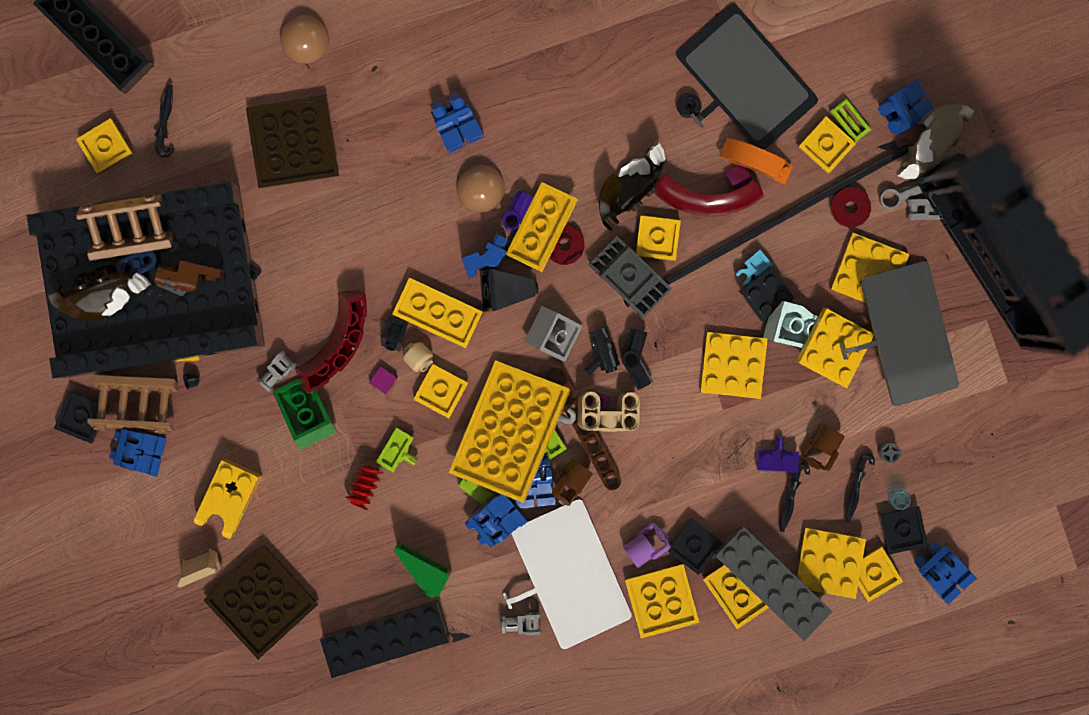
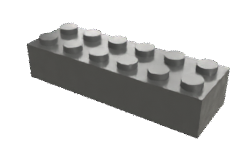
[713,525,833,641]

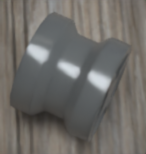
[878,442,901,463]

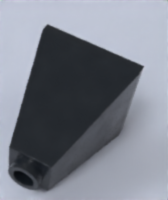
[480,270,539,312]

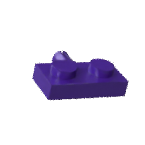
[757,437,799,473]

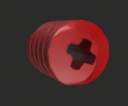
[345,465,384,510]

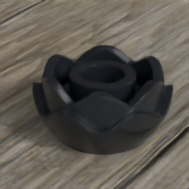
[676,93,702,118]

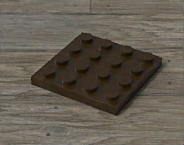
[246,95,340,189]
[203,545,318,660]

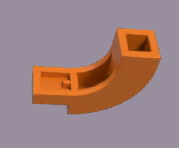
[719,138,793,185]

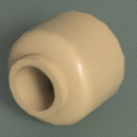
[403,342,433,372]

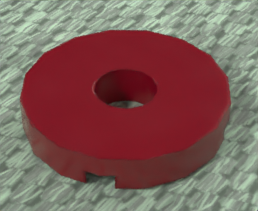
[830,187,871,228]
[550,225,585,265]

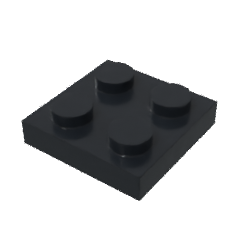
[738,266,794,323]
[54,391,108,444]
[879,506,928,555]
[668,518,723,575]

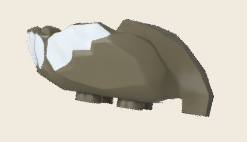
[897,104,974,179]

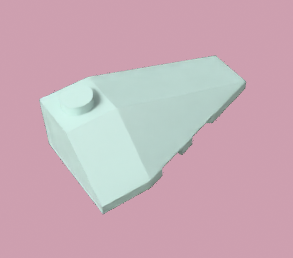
[763,301,818,348]

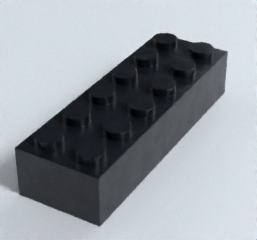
[33,0,154,94]
[320,600,450,678]

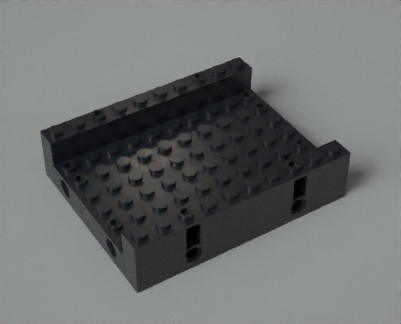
[914,141,1089,357]
[26,182,265,379]

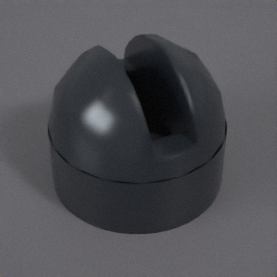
[183,373,200,390]

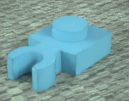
[736,250,773,285]

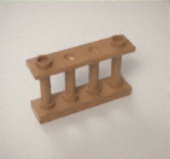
[76,193,173,261]
[87,375,178,434]

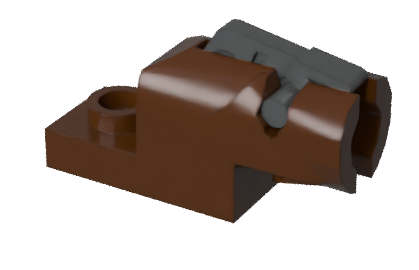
[155,260,224,296]

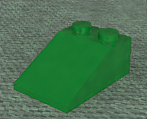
[272,379,337,450]
[394,542,452,598]

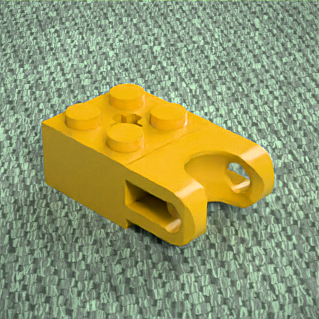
[194,458,262,539]

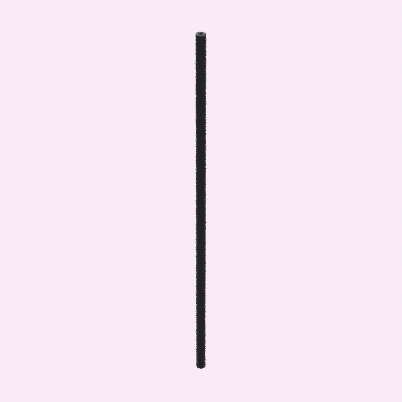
[624,145,909,308]

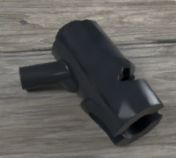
[585,327,620,375]

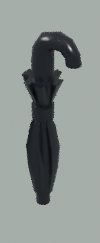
[153,84,174,157]
[845,453,875,523]
[780,463,810,532]

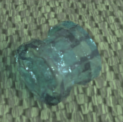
[888,488,911,510]

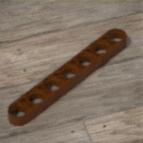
[547,365,621,490]

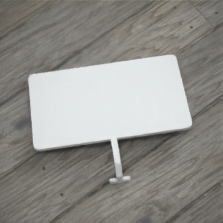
[502,499,632,649]

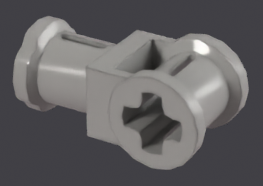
[257,351,298,392]
[502,612,542,635]

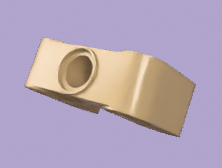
[577,392,640,432]

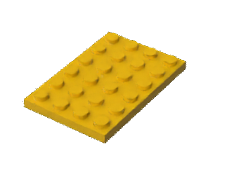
[449,360,570,503]

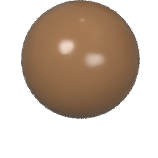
[280,15,329,64]
[457,164,505,212]

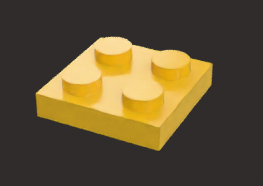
[798,116,856,174]
[76,118,133,175]
[636,216,681,261]
[413,364,468,418]
[858,546,903,602]

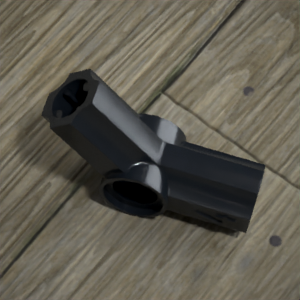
[621,328,653,390]

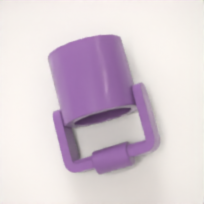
[623,523,671,568]

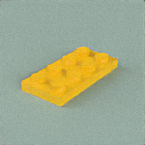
[506,182,578,272]
[393,278,483,348]

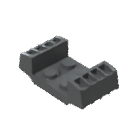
[588,236,672,318]

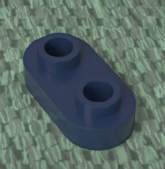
[117,251,158,274]

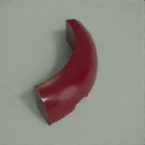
[654,174,764,217]
[295,290,367,393]

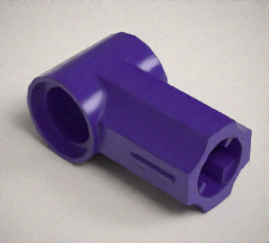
[503,190,533,231]

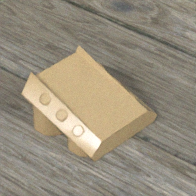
[177,548,222,587]

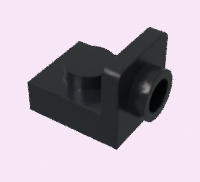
[381,317,408,351]

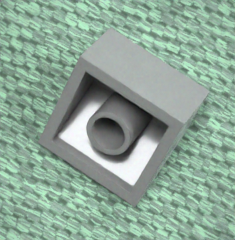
[524,306,583,362]

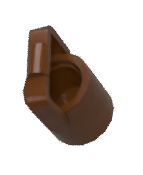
[801,424,845,472]
[552,460,593,506]

